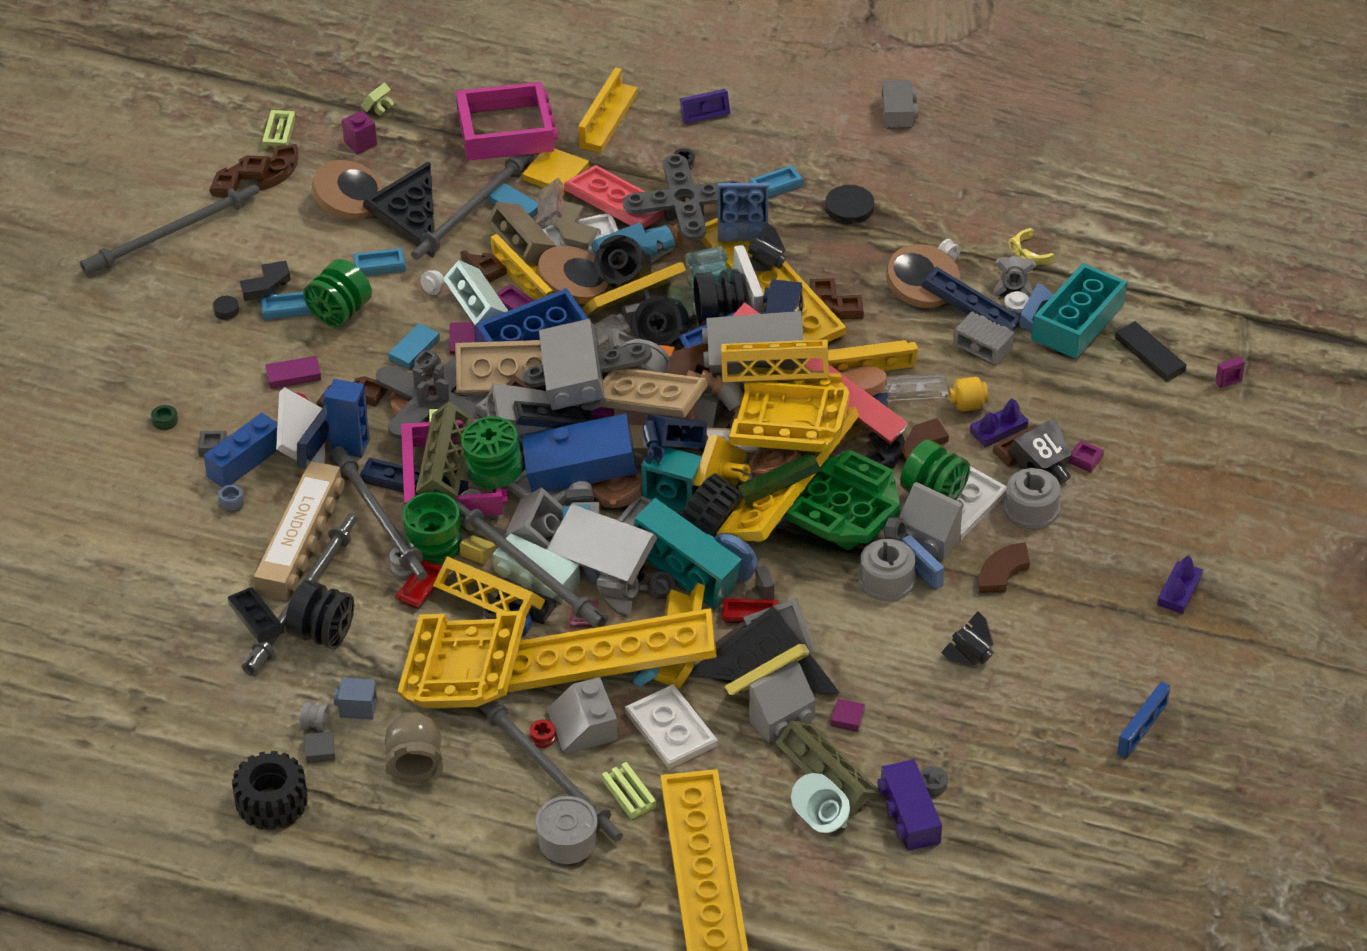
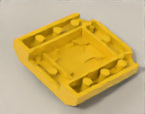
[729,367,850,452]
[397,611,526,708]

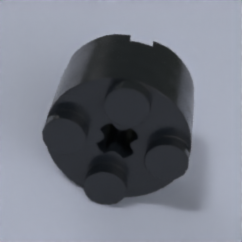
[594,235,652,289]
[632,296,689,347]

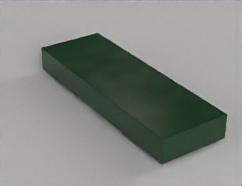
[738,452,821,505]

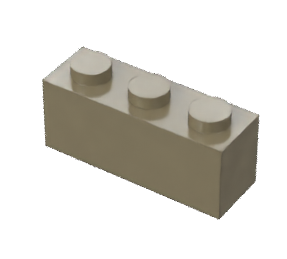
[487,202,556,265]

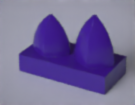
[679,88,731,124]
[970,398,1029,447]
[1157,555,1203,614]

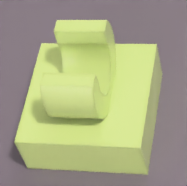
[361,82,394,116]

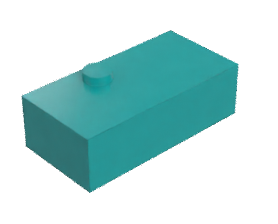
[1031,263,1128,359]
[633,498,742,610]

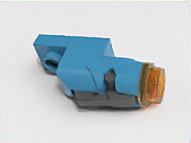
[591,222,683,263]

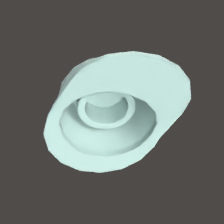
[791,773,850,833]

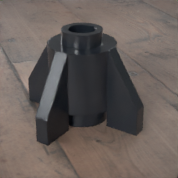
[748,223,787,271]
[941,611,994,665]

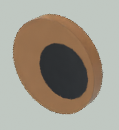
[312,160,383,220]
[886,244,960,308]
[536,246,608,304]

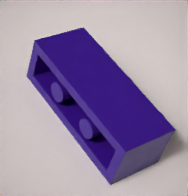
[877,759,942,851]

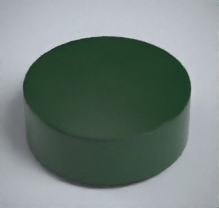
[151,405,178,430]

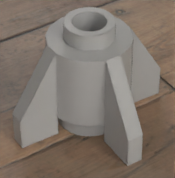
[994,256,1036,298]
[596,574,648,615]

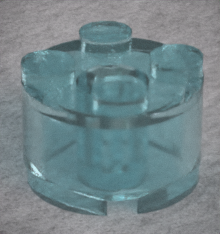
[685,246,731,290]

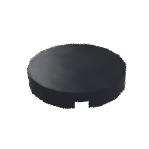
[825,185,874,224]

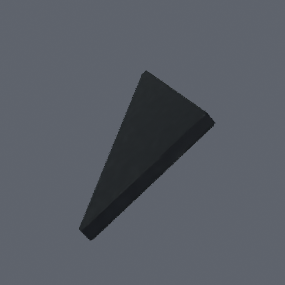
[363,162,435,258]
[690,606,840,695]

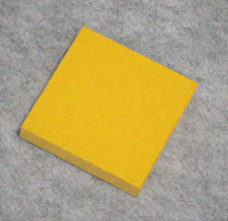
[522,148,589,196]

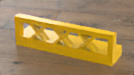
[578,67,638,154]
[491,234,553,300]
[721,339,829,382]
[821,340,918,373]
[433,556,545,616]
[654,583,705,689]

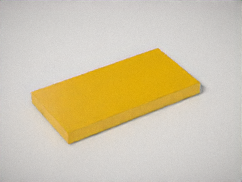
[581,262,686,317]

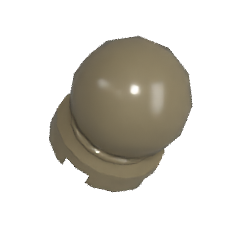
[384,712,443,786]

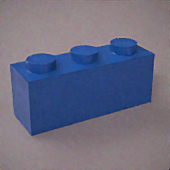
[323,379,370,458]
[204,412,278,488]

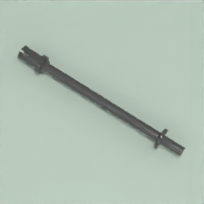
[411,154,534,260]
[80,184,259,276]
[330,446,427,580]
[456,500,608,628]
[242,513,357,676]
[478,700,623,842]

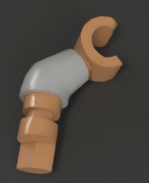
[686,370,744,428]

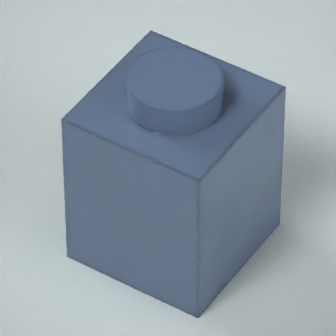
[334,677,378,719]

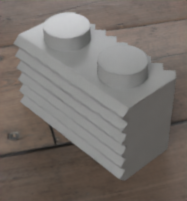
[882,80,918,129]
[953,311,1014,366]

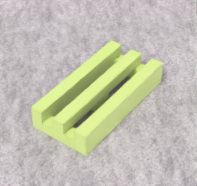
[262,110,296,149]
[602,762,656,820]

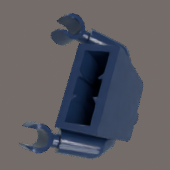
[643,414,708,465]

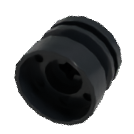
[693,269,746,327]
[285,580,355,649]

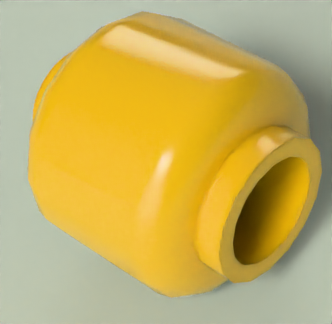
[948,376,988,412]

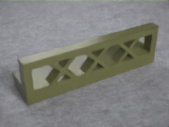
[416,401,473,499]
[776,721,881,815]

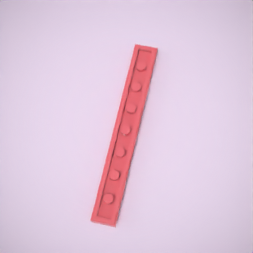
[733,303,908,445]

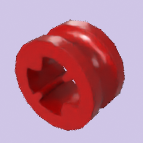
[530,719,556,748]

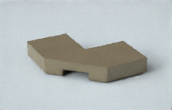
[551,200,597,250]

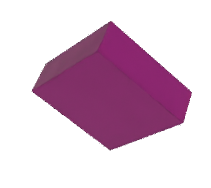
[1215,356,1245,388]
[1068,440,1104,473]
[831,699,865,732]

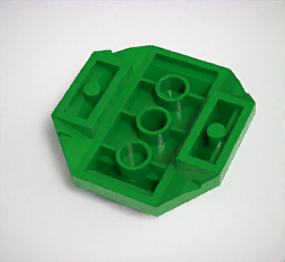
[784,450,900,551]

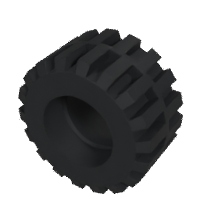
[680,473,742,537]
[232,751,308,830]

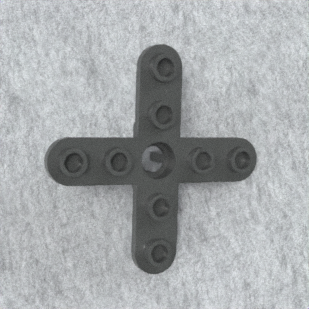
[623,154,741,241]
[523,323,652,410]
[376,356,483,439]

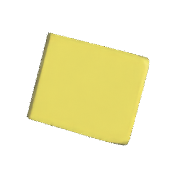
[459,535,497,565]

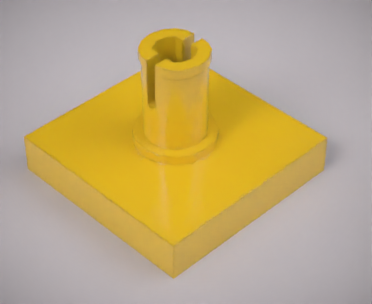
[693,434,751,488]

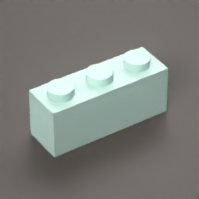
[443,260,508,326]
[493,533,580,604]

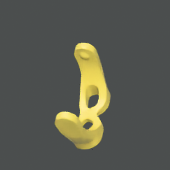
[1009,228,1056,265]

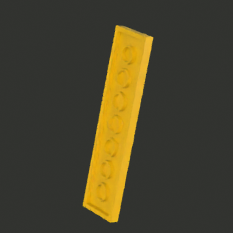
[700,218,846,342]
[716,407,859,542]
[507,608,717,693]
[660,769,748,951]

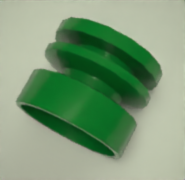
[303,259,372,328]
[461,416,523,489]
[900,440,970,500]
[403,492,462,565]

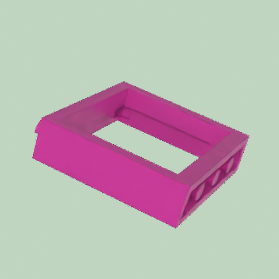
[456,82,558,161]
[401,419,508,517]

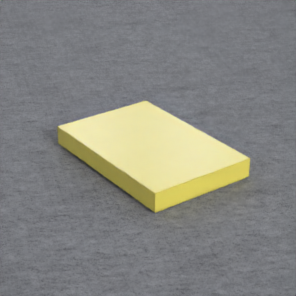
[725,644,810,695]

